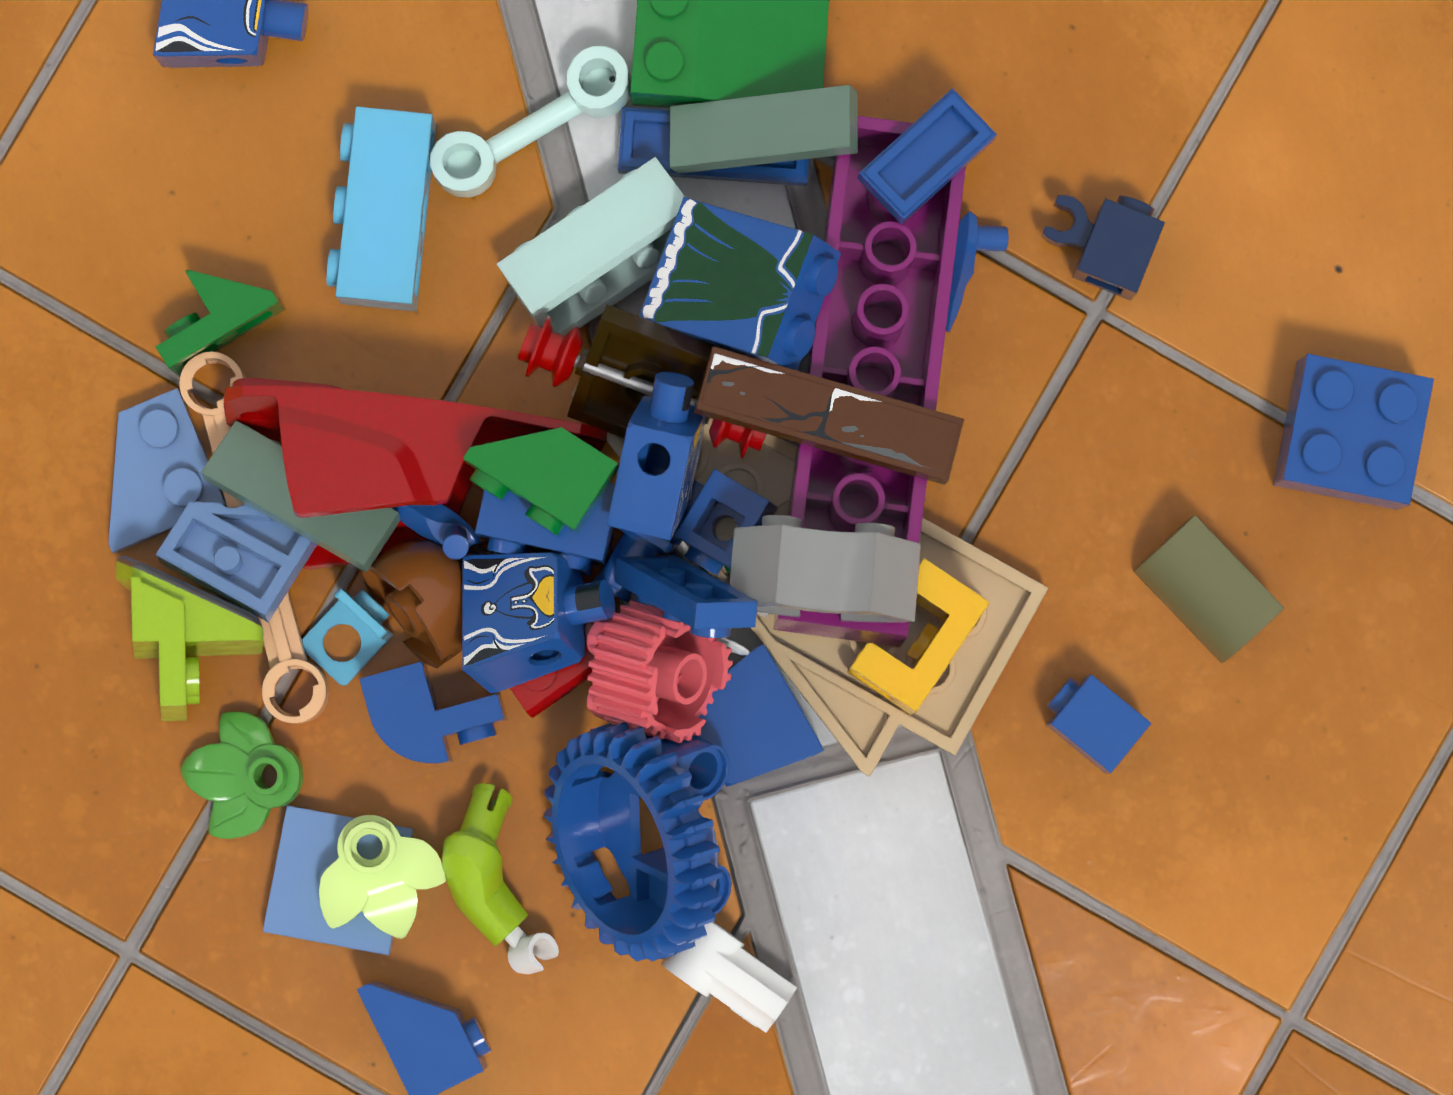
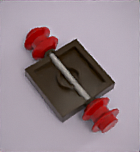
[518,304,767,459]

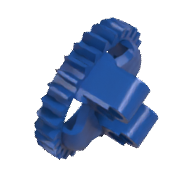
[543,722,732,961]

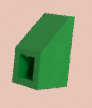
[463,427,619,536]

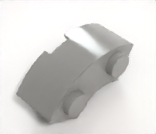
[729,515,921,623]

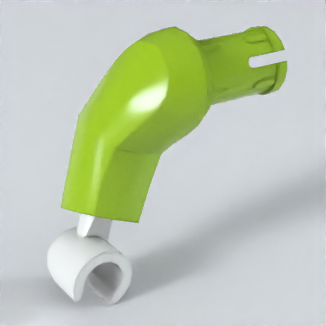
[442,783,559,974]

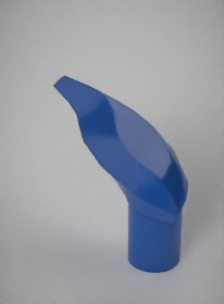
[946,211,1009,332]
[391,504,482,559]

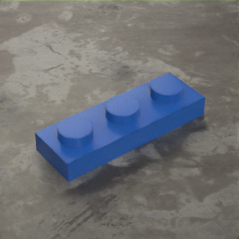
[614,556,758,638]

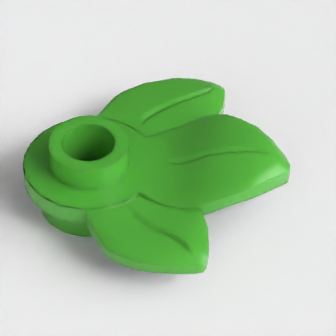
[180,712,304,839]

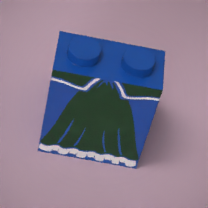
[639,197,841,371]

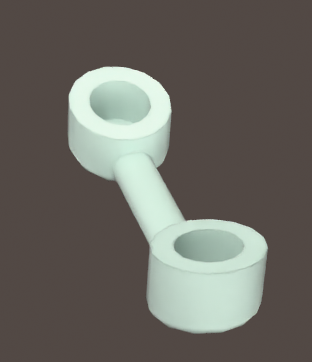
[430,46,631,198]

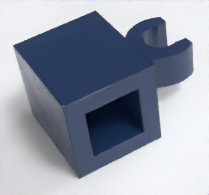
[1041,195,1165,301]

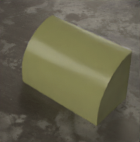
[1133,515,1284,663]

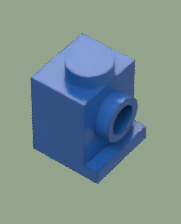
[675,469,778,576]

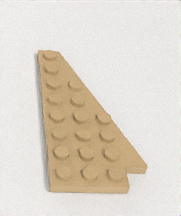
[571,381,1048,777]

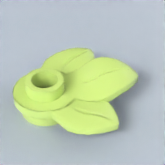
[319,815,446,939]

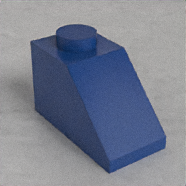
[357,981,492,1095]

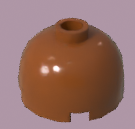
[362,538,470,669]

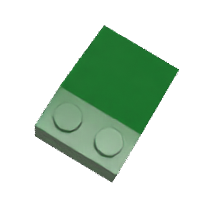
[630,0,829,108]

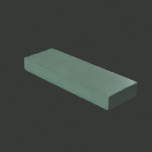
[670,85,858,174]
[201,420,401,572]

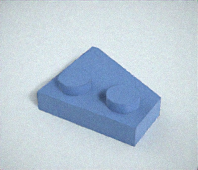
[108,388,226,554]
[156,501,317,623]

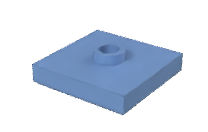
[263,805,414,955]

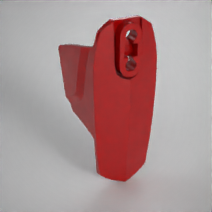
[223,378,607,570]

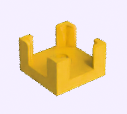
[847,558,990,715]

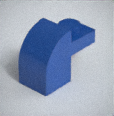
[359,661,508,764]

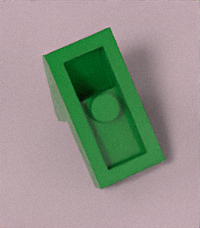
[155,270,285,375]

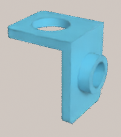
[302,588,394,685]

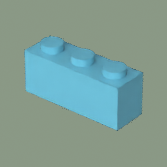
[326,107,437,312]

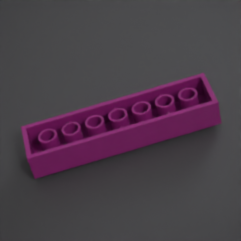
[773,116,966,647]

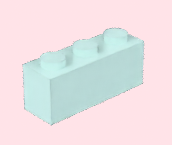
[497,157,685,336]

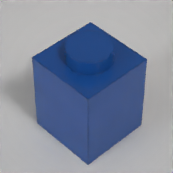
[1046,674,1151,774]

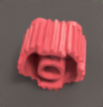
[587,600,733,743]

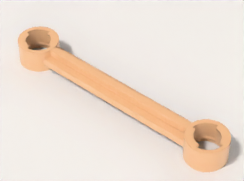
[179,352,330,724]

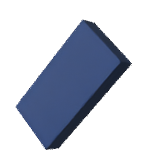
[857,88,997,225]

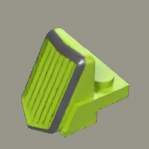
[115,556,264,721]

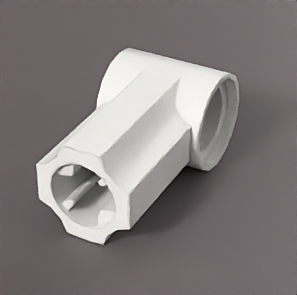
[661,922,797,1033]

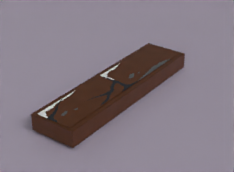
[694,346,964,485]

